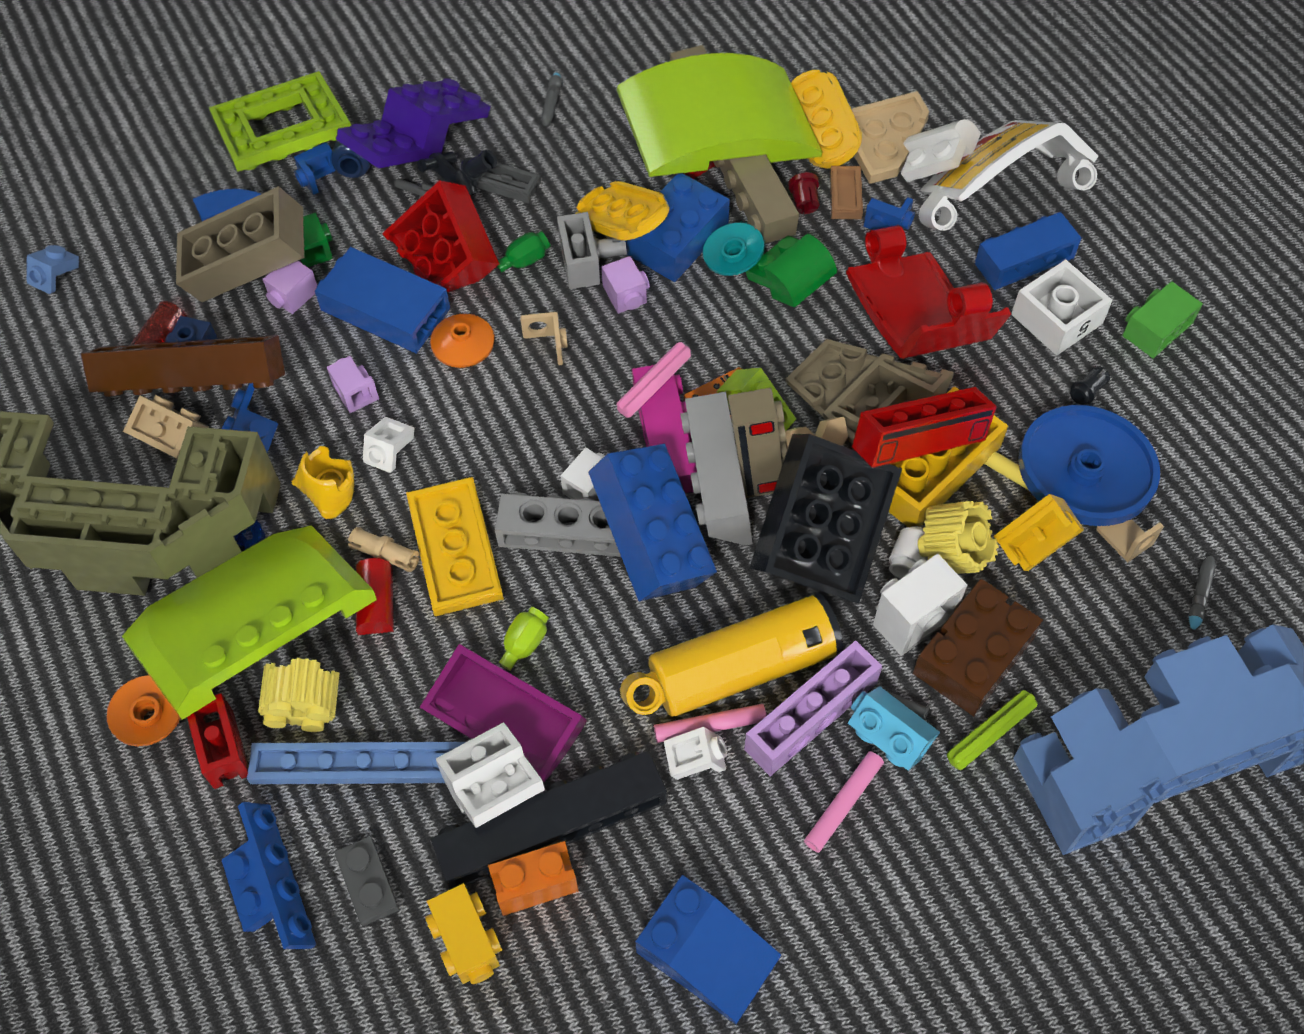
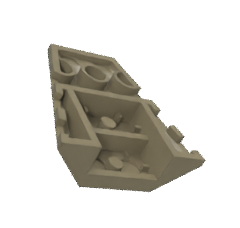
[785,339,953,444]

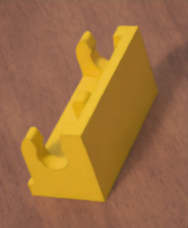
[993,494,1084,571]

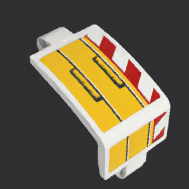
[919,120,1099,231]

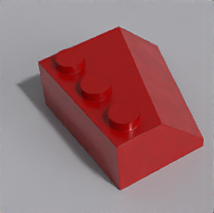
[382,180,499,292]

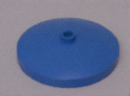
[1018,405,1160,526]

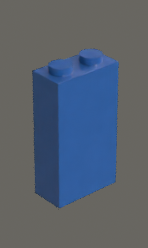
[315,247,450,354]

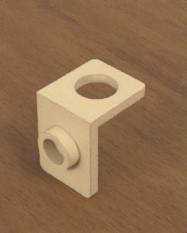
[520,312,568,365]
[1096,519,1164,563]

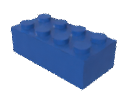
[588,444,717,602]

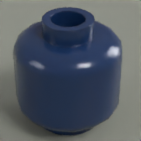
[331,141,371,178]

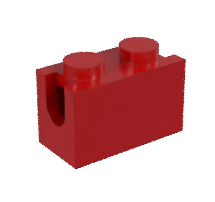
[187,693,249,789]

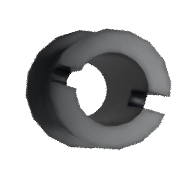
[1070,366,1110,405]

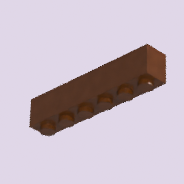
[81,335,285,397]

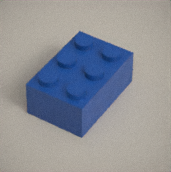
[625,173,730,282]

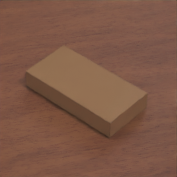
[830,166,863,219]

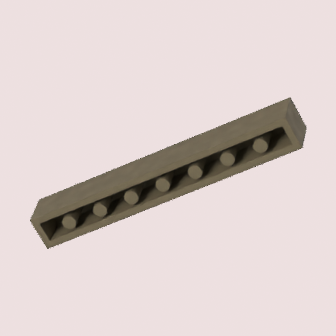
[670,45,799,244]

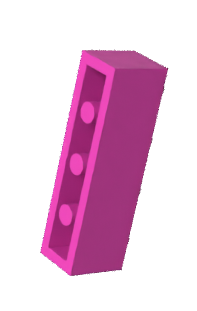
[632,365,697,493]

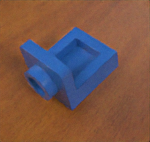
[294,142,336,195]
[864,197,915,230]

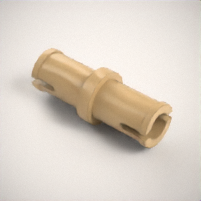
[348,527,419,572]

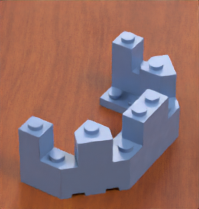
[1013,624,1304,855]

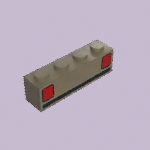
[728,388,787,498]

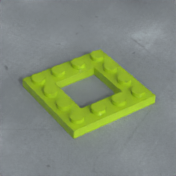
[209,71,351,172]

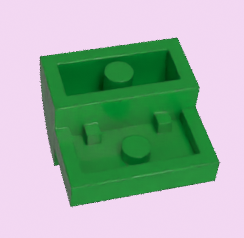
[746,233,837,308]

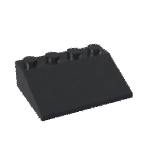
[749,434,902,604]

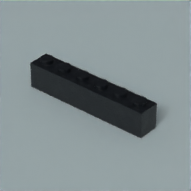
[430,750,667,890]

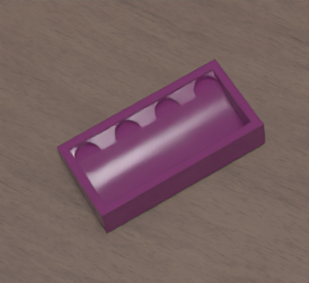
[420,644,587,782]

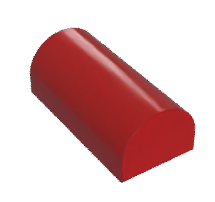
[356,558,394,635]

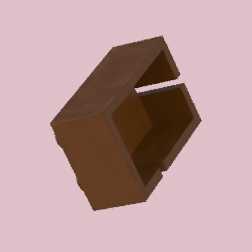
[913,579,1043,717]

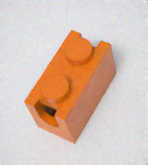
[488,841,579,916]

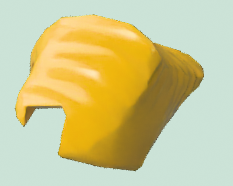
[291,446,354,519]

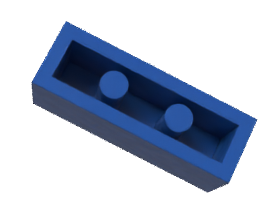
[975,212,1081,290]

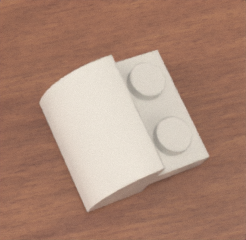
[901,119,981,182]
[436,722,545,828]

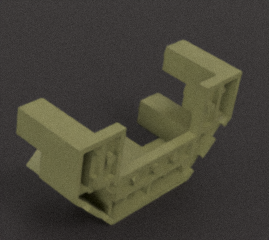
[0,411,281,596]

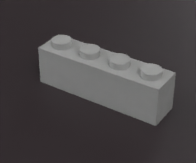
[680,392,753,545]

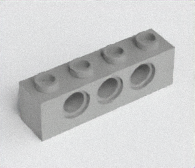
[495,492,621,557]

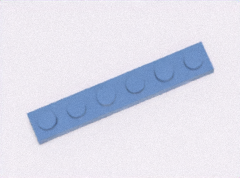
[247,742,466,784]

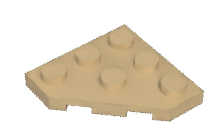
[851,91,929,184]

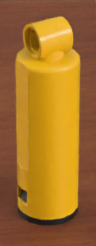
[620,593,844,717]

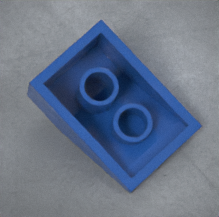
[635,875,781,1025]

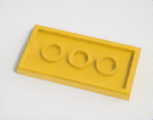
[406,477,504,616]

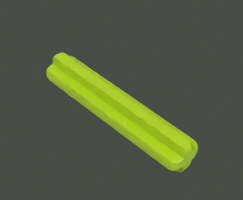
[946,690,1037,770]

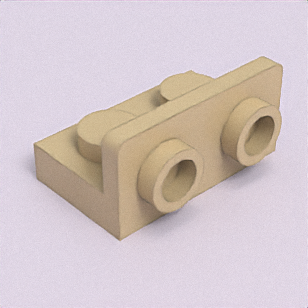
[123,394,209,459]

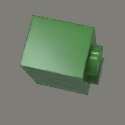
[1123,281,1203,359]

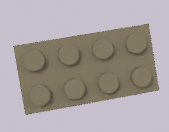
[176,186,304,302]

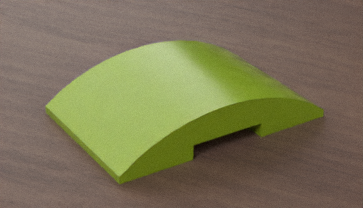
[617,53,822,177]

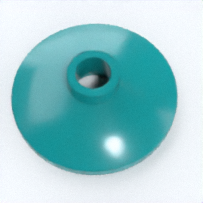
[703,223,765,276]

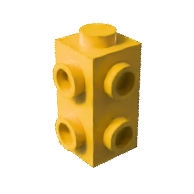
[425,883,502,984]

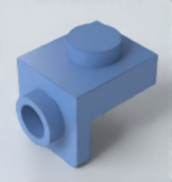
[27,245,79,294]

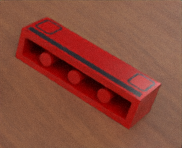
[852,387,997,468]

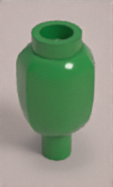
[497,231,551,273]

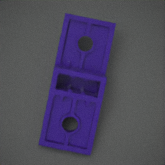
[336,78,491,168]

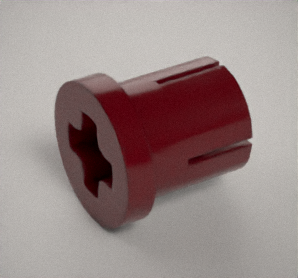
[788,172,819,214]

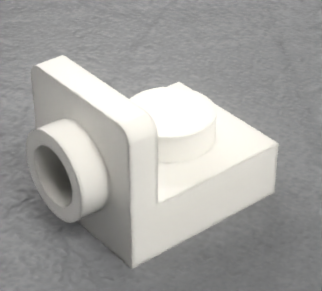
[363,417,414,473]
[664,727,727,780]

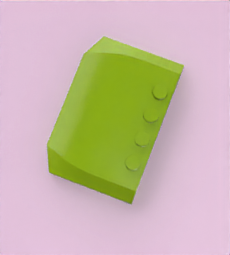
[122,525,377,720]

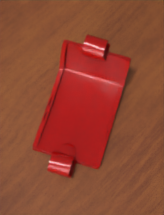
[846,225,1011,359]

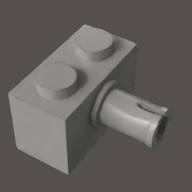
[557,212,627,289]

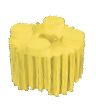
[918,501,999,574]
[258,658,340,733]

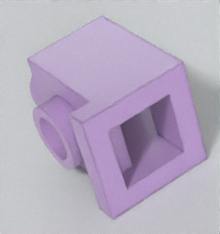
[327,356,379,413]

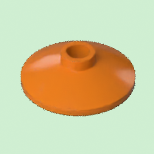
[430,314,495,368]
[107,675,180,746]

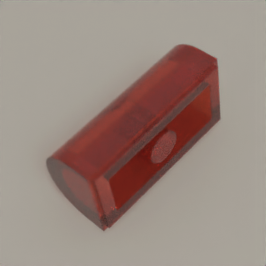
[130,301,188,345]

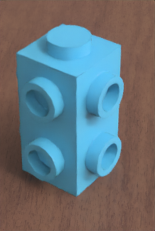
[848,686,940,771]

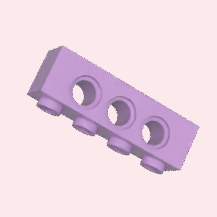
[744,640,882,776]

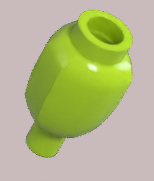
[498,607,549,671]

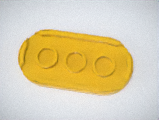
[791,70,862,168]
[575,181,669,240]

